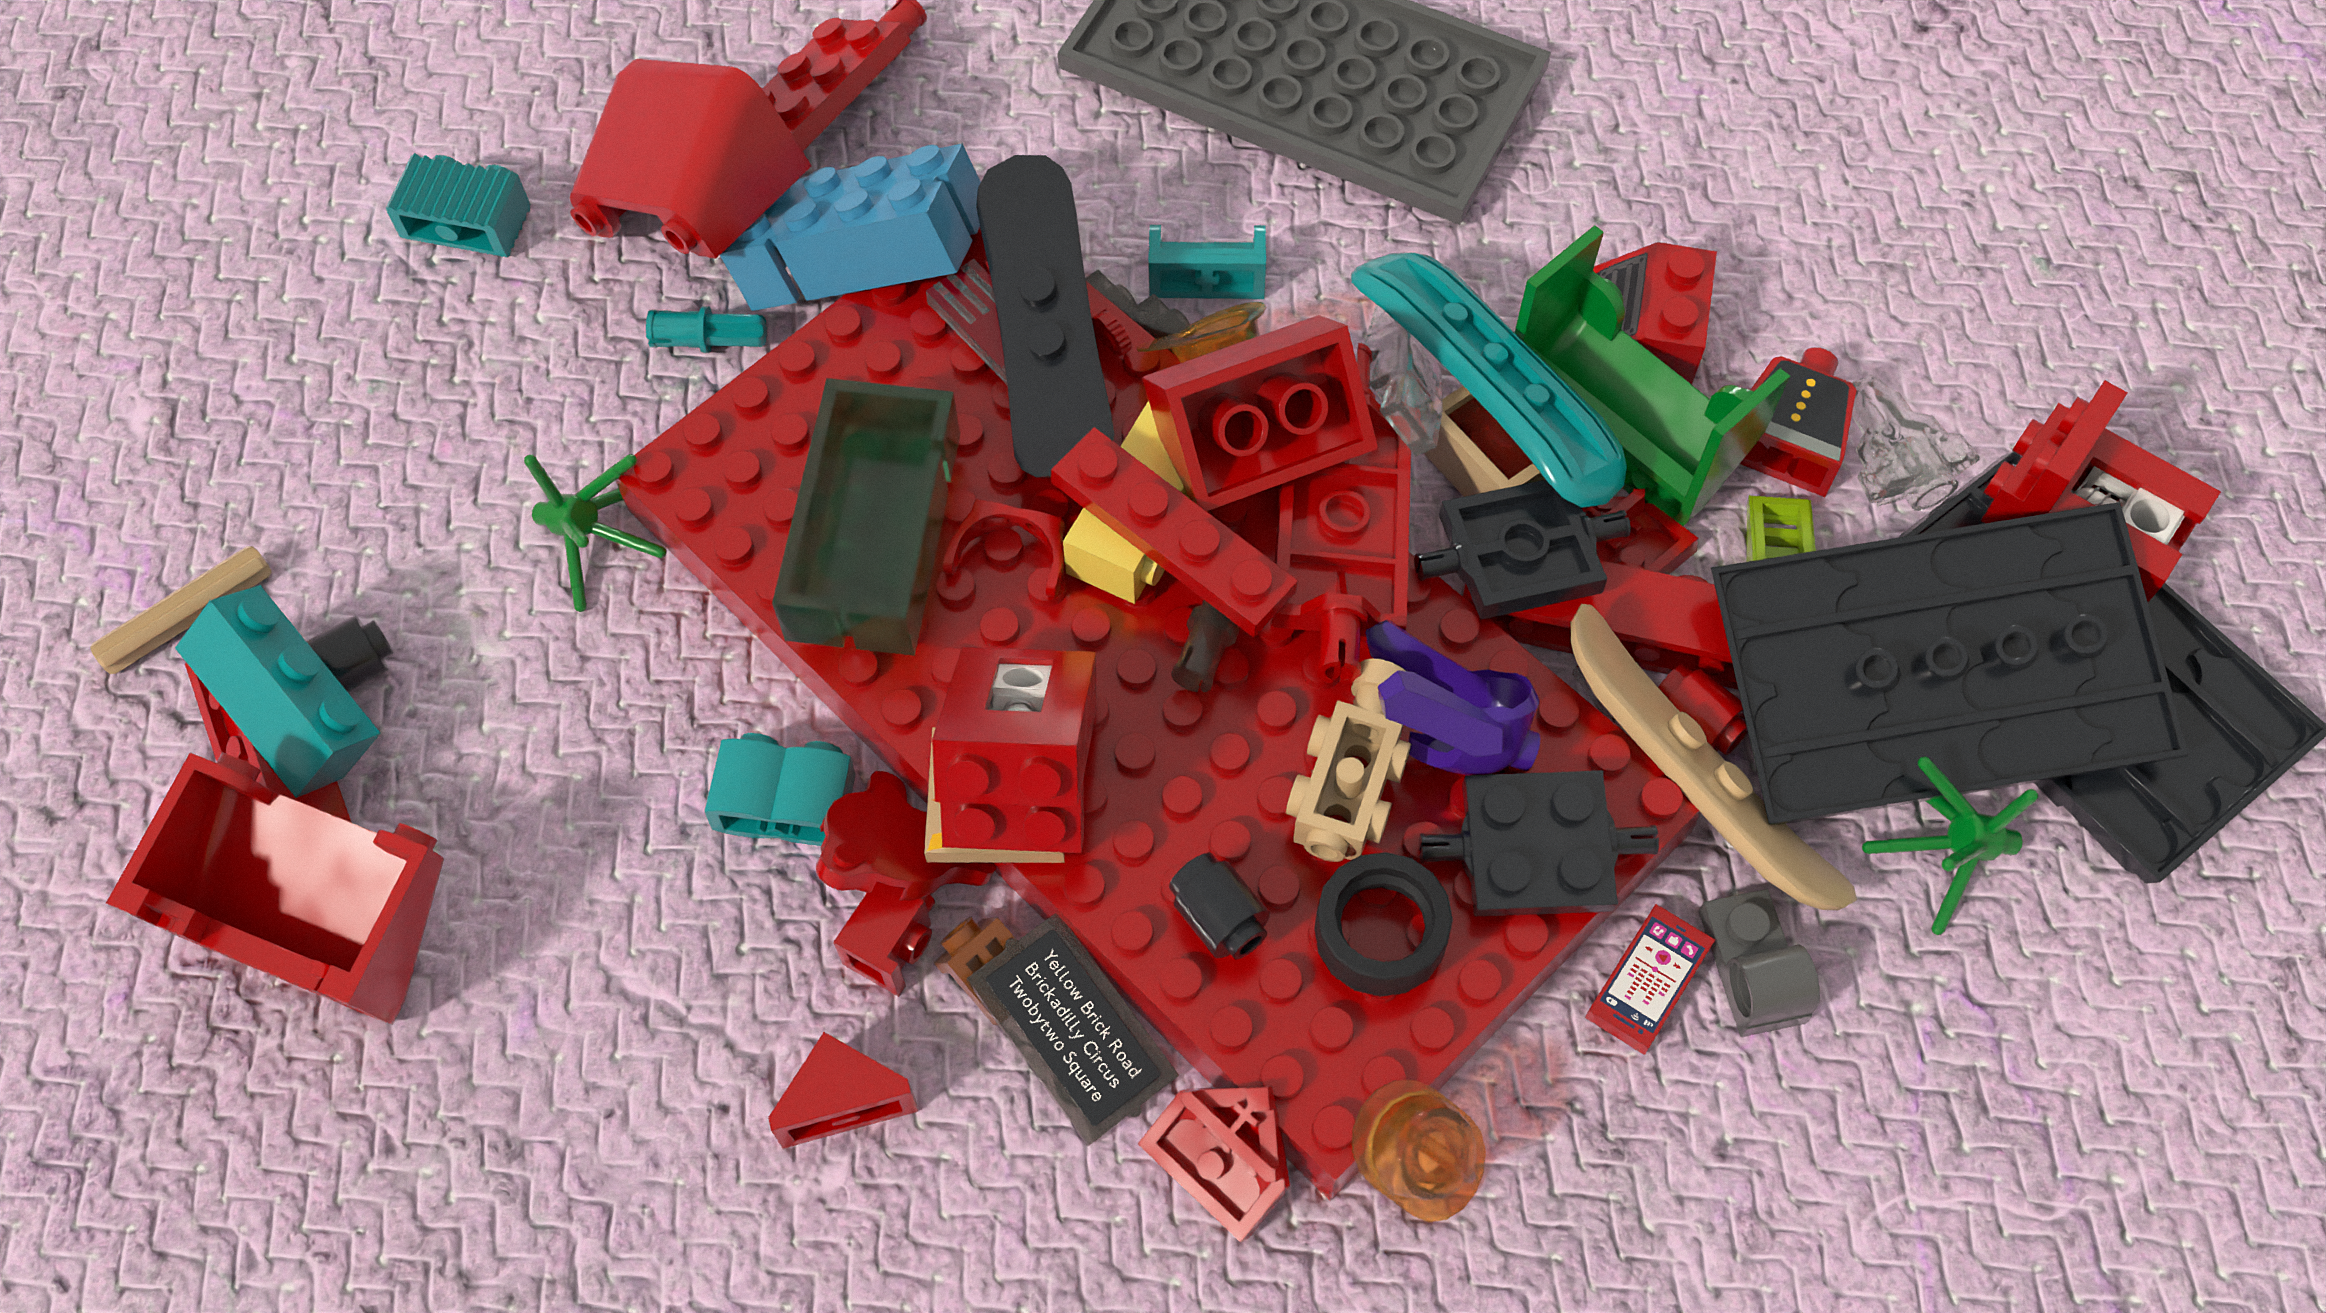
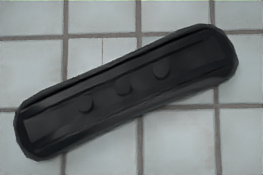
[976,155,1115,479]

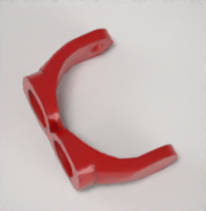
[943,499,1066,598]

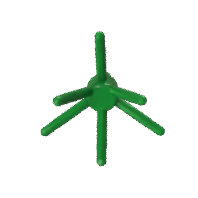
[524,454,667,612]
[1862,757,2038,935]

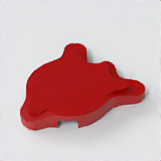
[816,771,996,901]

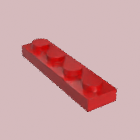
[1051,427,1298,638]

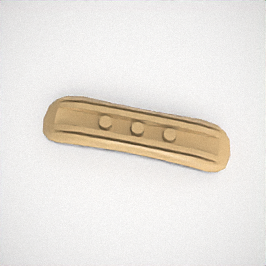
[1571,604,1857,911]

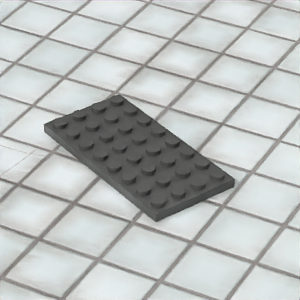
[1057,0,1551,225]

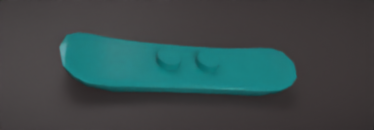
[1351,252,1627,508]

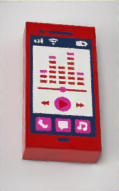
[1585,904,1715,1055]

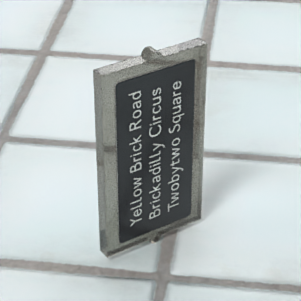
[966,913,1179,1146]

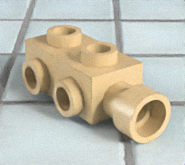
[1286,659,1411,862]

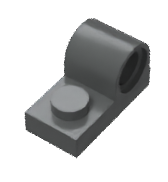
[1698,889,1820,1037]

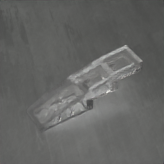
[1364,304,1443,456]

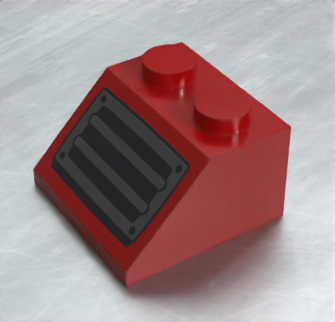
[1593,242,1717,385]

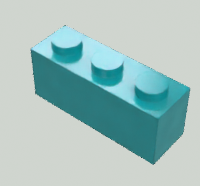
[175,585,381,798]

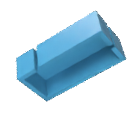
[720,143,981,311]

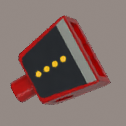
[1740,347,1856,497]

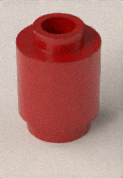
[1658,664,1748,756]

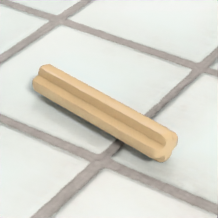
[90,546,272,674]

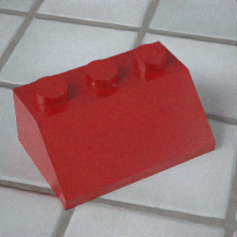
[1142,315,1378,511]

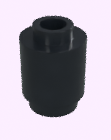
[306,615,394,692]
[1169,852,1270,960]

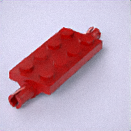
[762,0,927,151]
[1271,342,1412,685]

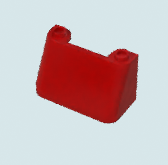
[570,59,812,259]
[106,753,444,1025]

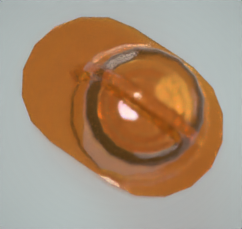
[1136,302,1267,364]
[1352,1080,1486,1222]

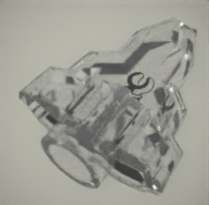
[1852,375,1980,511]

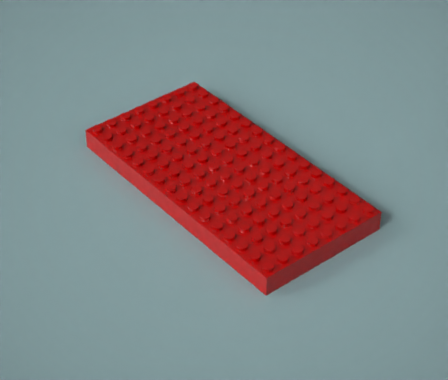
[615,227,1701,1201]

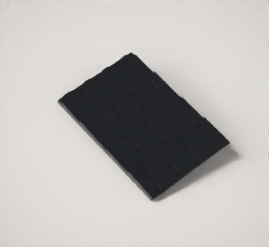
[1898,451,2326,884]
[1711,502,2189,825]

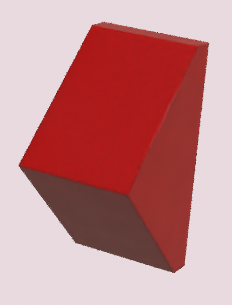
[768,1032,919,1149]

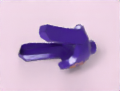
[1366,619,1540,775]

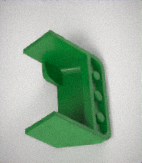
[1515,225,1790,526]

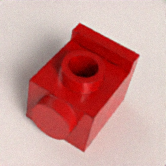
[833,882,935,997]

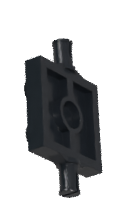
[1414,480,1631,620]
[1419,770,1659,917]

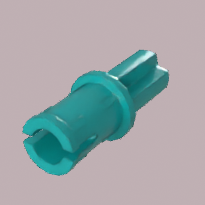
[646,306,767,353]

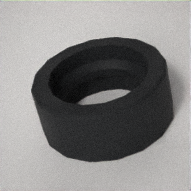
[1314,852,1453,997]

